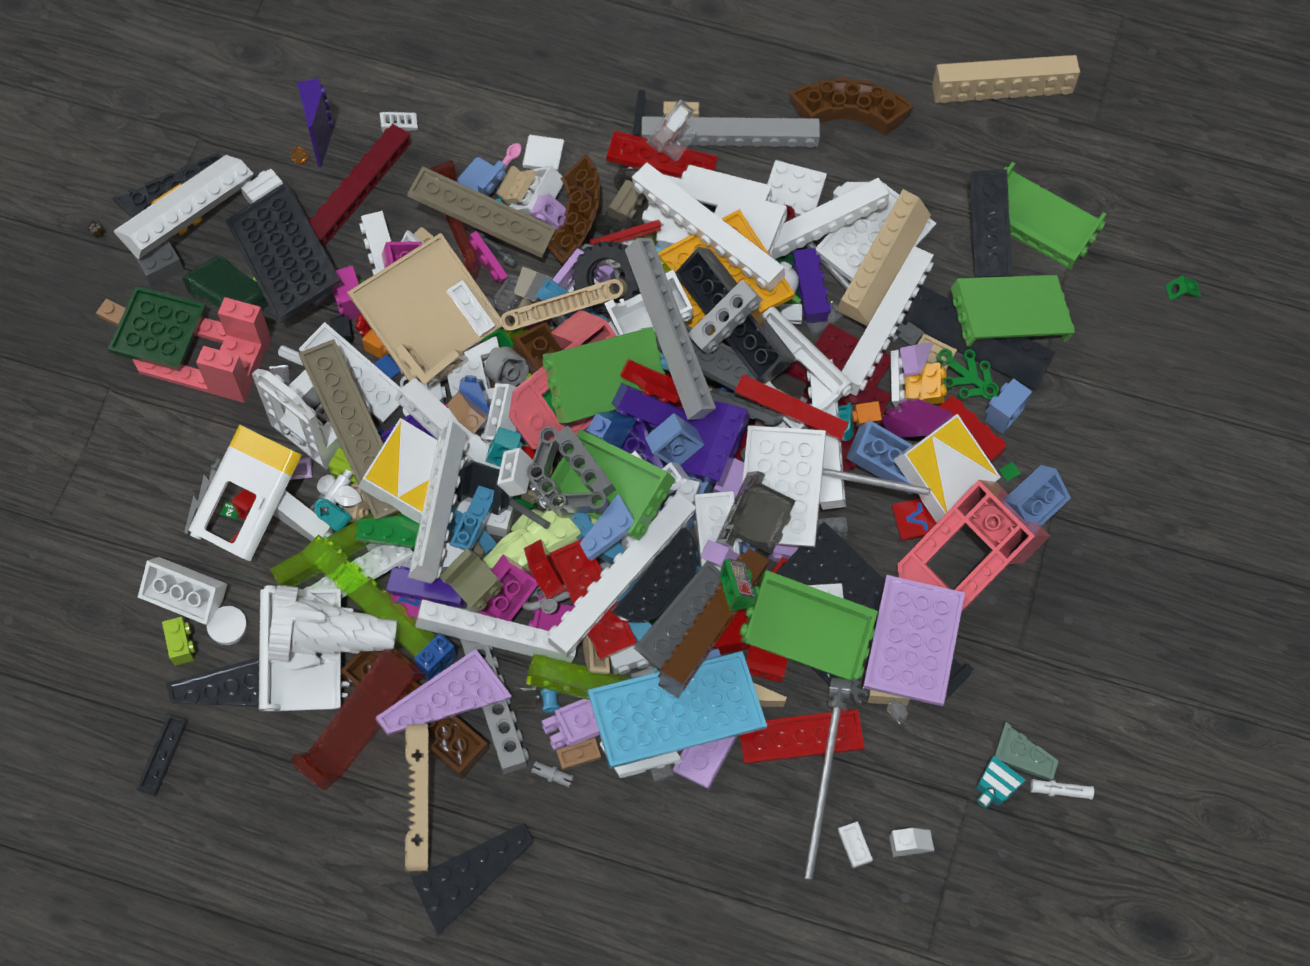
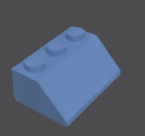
[1005,465,1071,526]

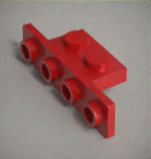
[620,359,681,403]

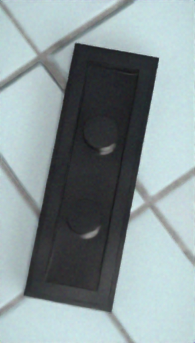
[632,89,645,137]

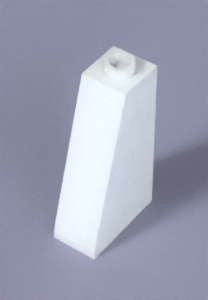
[273,490,334,548]

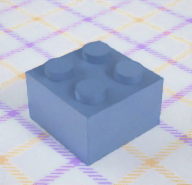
[985,378,1032,434]
[645,413,705,465]

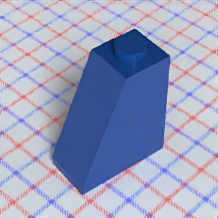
[459,375,491,429]
[587,410,636,448]

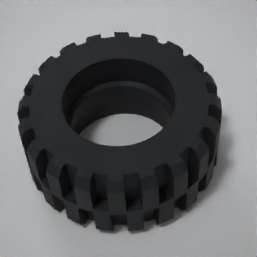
[572,241,641,313]

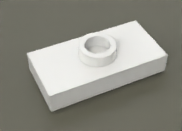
[838,822,873,868]

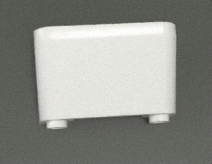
[604,270,694,335]

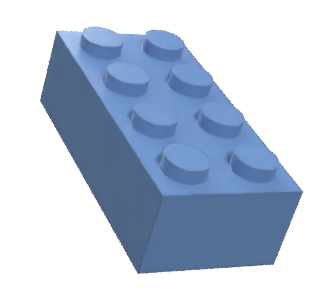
[846,421,913,495]

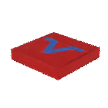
[891,499,937,541]

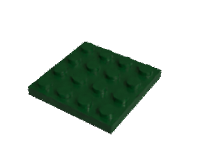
[108,286,207,371]

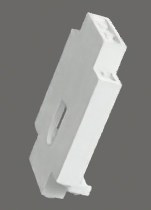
[642,165,787,256]

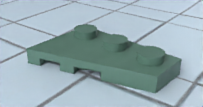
[995,722,1058,781]

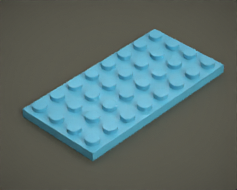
[587,651,767,769]

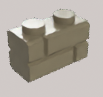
[608,180,646,224]

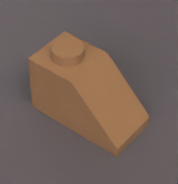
[447,391,488,434]

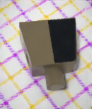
[514,267,553,309]

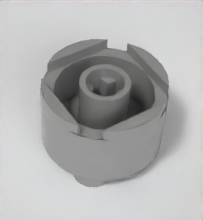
[484,347,529,386]

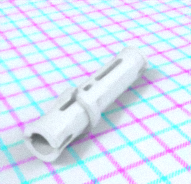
[1030,779,1094,800]

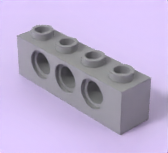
[688,279,763,354]

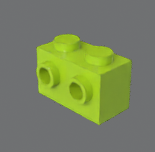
[162,617,195,666]

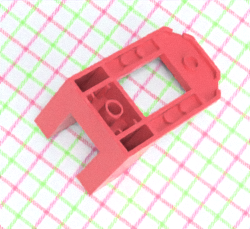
[133,297,272,403]
[508,310,616,451]
[898,480,1050,613]

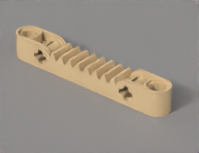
[501,279,628,330]
[405,724,428,872]

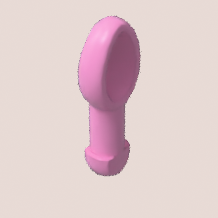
[502,143,521,170]

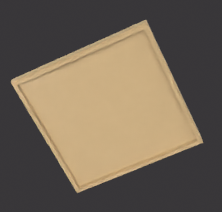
[347,233,502,382]

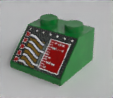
[719,559,758,612]

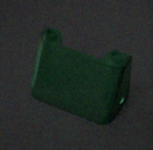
[182,256,268,312]

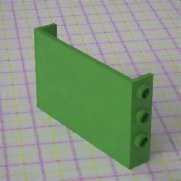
[1004,162,1106,270]
[951,275,1075,346]
[542,327,665,423]
[546,429,676,541]
[739,570,878,682]

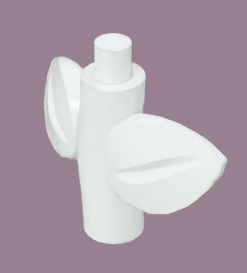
[317,469,362,510]

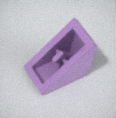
[900,342,933,376]
[700,540,739,568]

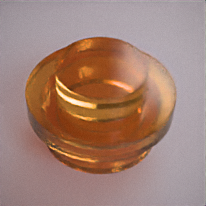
[290,147,309,164]

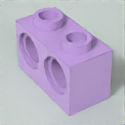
[530,194,566,233]

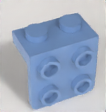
[457,157,506,196]

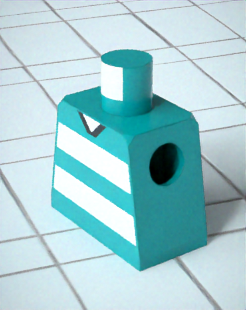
[976,756,1025,808]

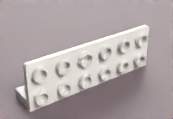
[303,544,413,598]

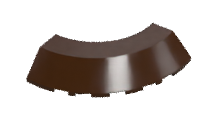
[789,78,914,136]
[547,154,600,265]

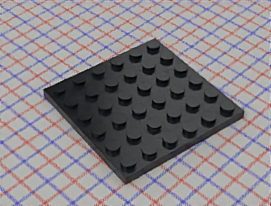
[775,521,885,686]

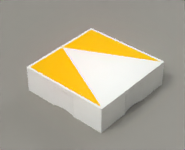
[893,414,1000,523]
[358,418,467,524]

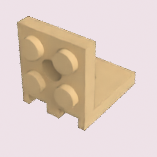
[396,344,468,386]

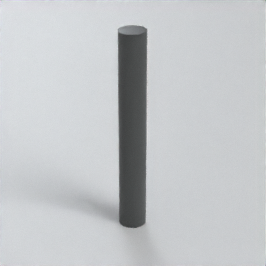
[508,498,550,529]

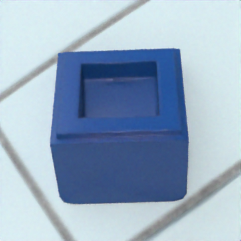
[374,354,401,379]

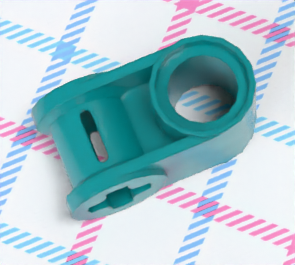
[838,402,854,441]
[314,498,352,533]

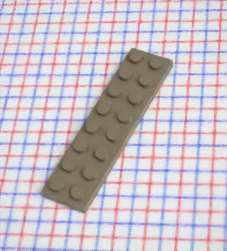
[407,166,556,258]

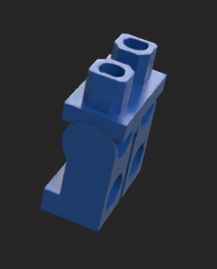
[414,633,457,682]

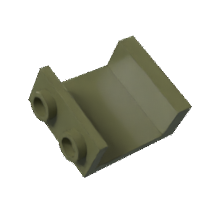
[439,548,504,613]

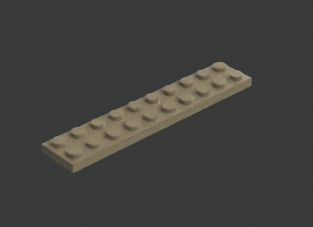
[298,339,400,521]

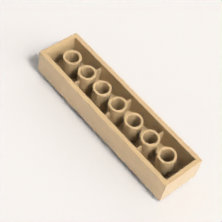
[932,55,1080,103]

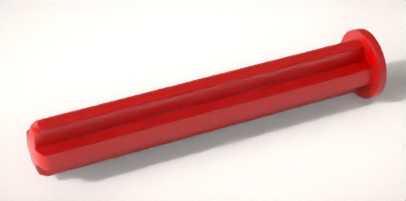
[590,219,662,246]

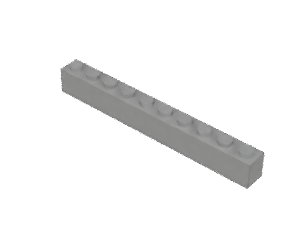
[642,117,820,148]
[625,238,716,420]

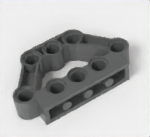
[526,426,616,516]

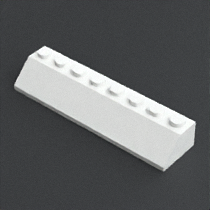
[114,155,253,259]
[408,420,468,584]

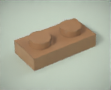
[96,299,125,326]
[556,738,601,771]

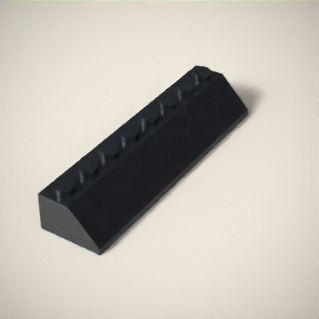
[675,247,796,383]
[903,286,1056,391]

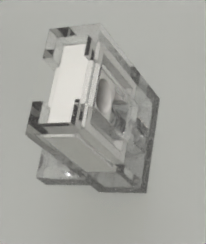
[646,99,697,162]

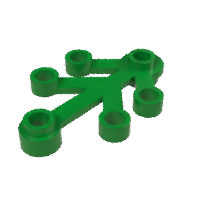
[937,349,999,401]

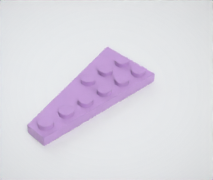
[376,649,512,735]

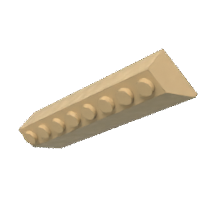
[837,189,931,326]

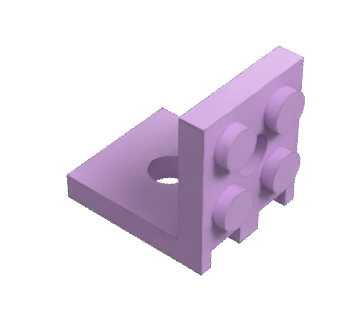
[552,248,614,290]

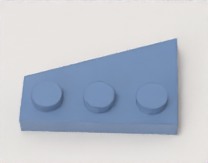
[580,494,635,561]

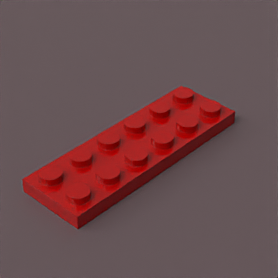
[606,130,718,179]
[549,538,637,661]
[739,709,865,764]

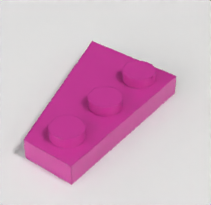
[466,231,508,284]

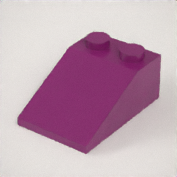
[882,398,953,438]

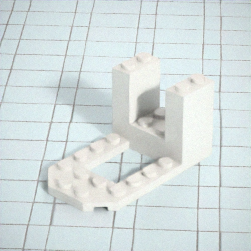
[252,369,373,470]

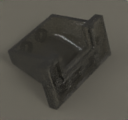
[716,471,796,555]

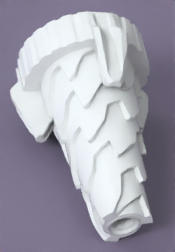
[268,585,397,670]

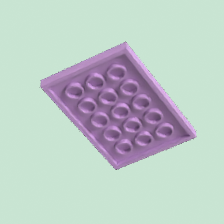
[863,575,965,706]

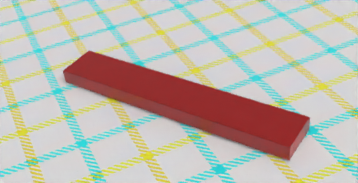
[734,374,849,441]

